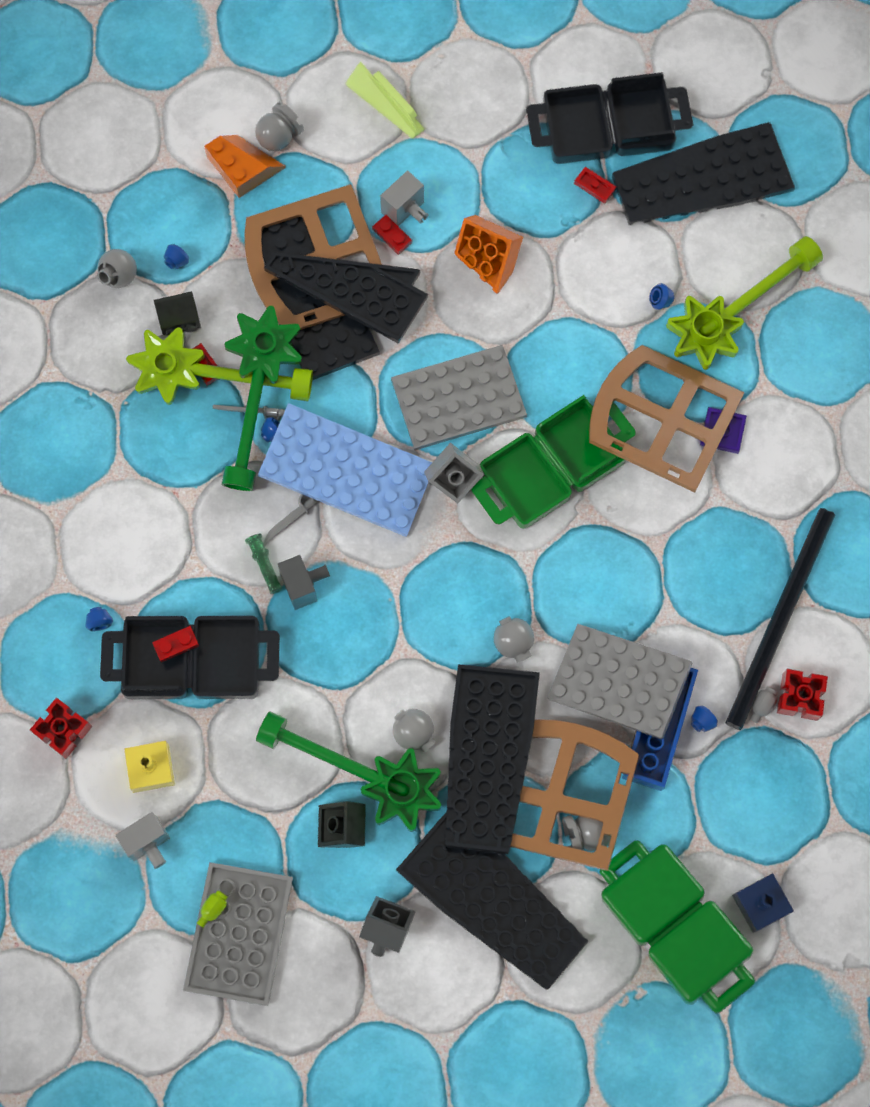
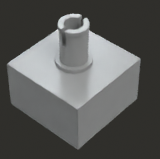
[380,170,428,226]
[424,443,484,504]
[115,812,170,869]

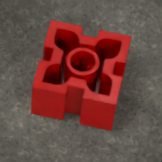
[777,669,828,721]
[30,697,93,759]

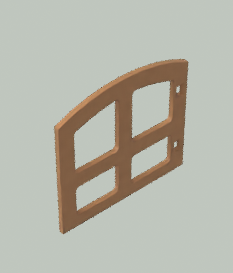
[244,184,382,330]
[589,345,744,493]
[511,719,639,871]

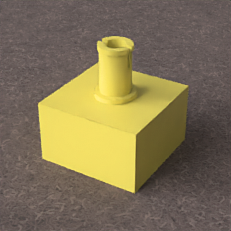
[124,741,175,793]

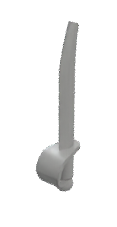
[213,405,285,421]
[263,494,318,546]

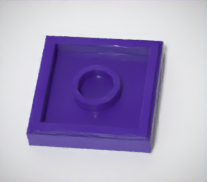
[700,407,747,454]

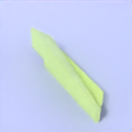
[346,62,424,138]

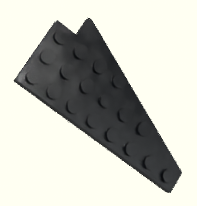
[264,252,428,344]

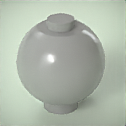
[97,249,137,288]
[493,616,534,663]
[393,709,436,753]

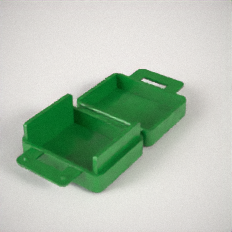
[471,395,636,529]
[600,840,755,1013]

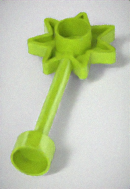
[666,236,823,370]
[126,327,313,405]

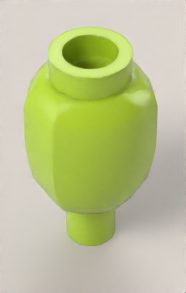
[197,890,228,928]

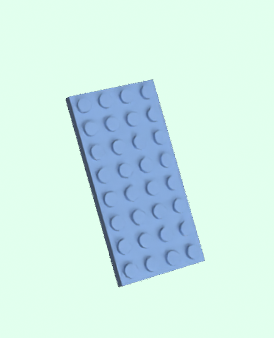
[258,403,432,537]

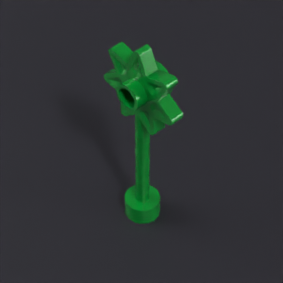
[221,306,301,491]
[256,711,441,832]

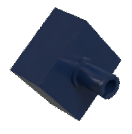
[732,873,794,933]

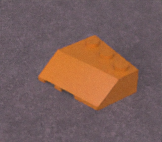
[204,135,286,198]
[454,215,523,294]

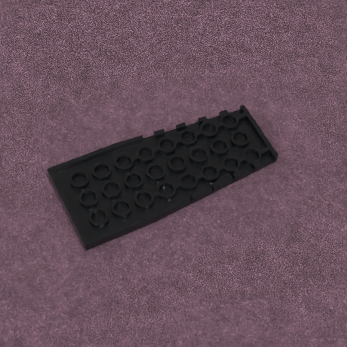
[612,122,795,225]
[262,217,380,380]
[445,664,540,854]
[396,811,588,990]

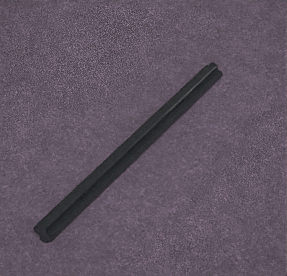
[725,508,835,730]

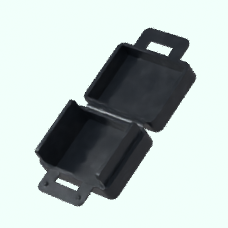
[526,72,693,164]
[100,616,280,699]

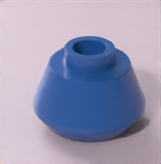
[164,244,189,269]
[649,283,674,310]
[261,417,280,443]
[85,607,113,631]
[691,706,718,732]

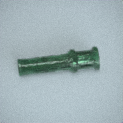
[245,533,282,594]

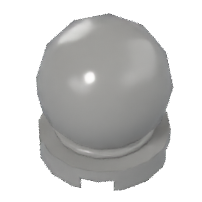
[255,102,304,151]
[562,815,611,852]

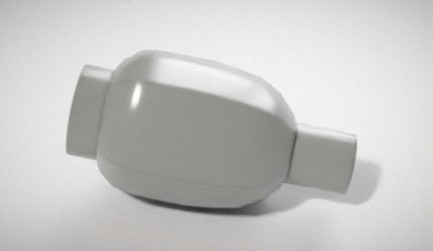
[750,687,778,723]

